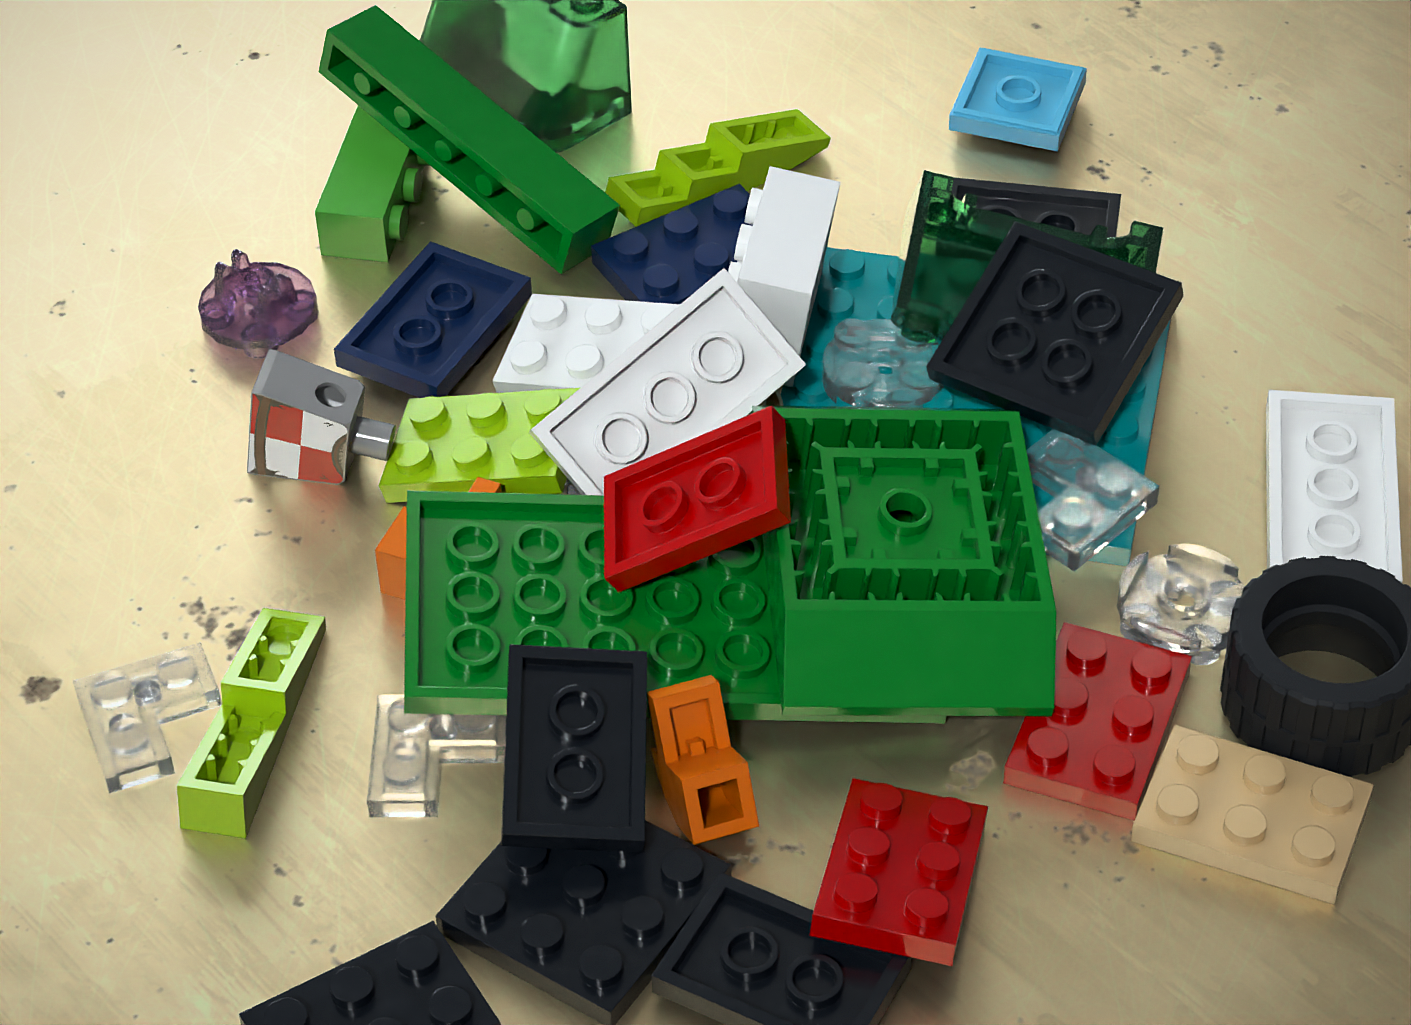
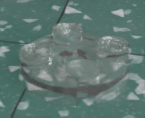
[822,318,945,408]
[1117,544,1245,665]

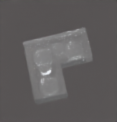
[1027,429,1159,572]
[73,642,222,794]
[367,695,506,817]

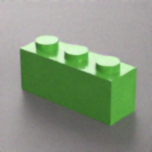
[315,106,430,263]

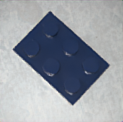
[591,183,753,304]
[334,241,532,398]

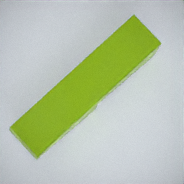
[177,608,326,839]

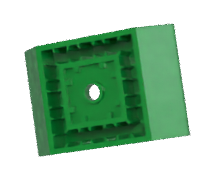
[749,405,1057,716]

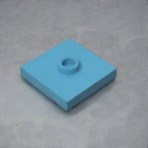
[949,48,1087,152]

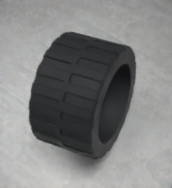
[1220,556,1411,777]

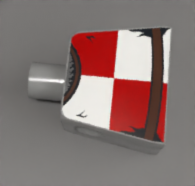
[247,349,396,485]

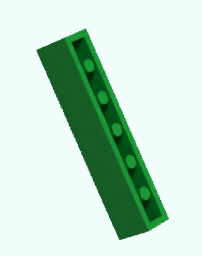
[318,5,620,274]

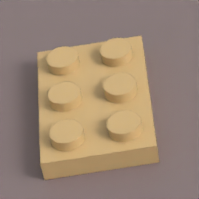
[1131,724,1374,905]

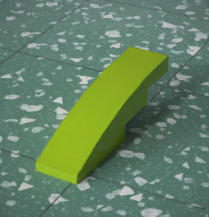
[605,109,831,227]

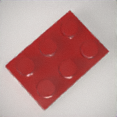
[604,405,791,592]
[1003,622,1192,821]
[810,778,988,966]

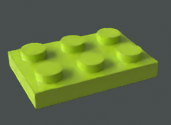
[379,387,581,503]

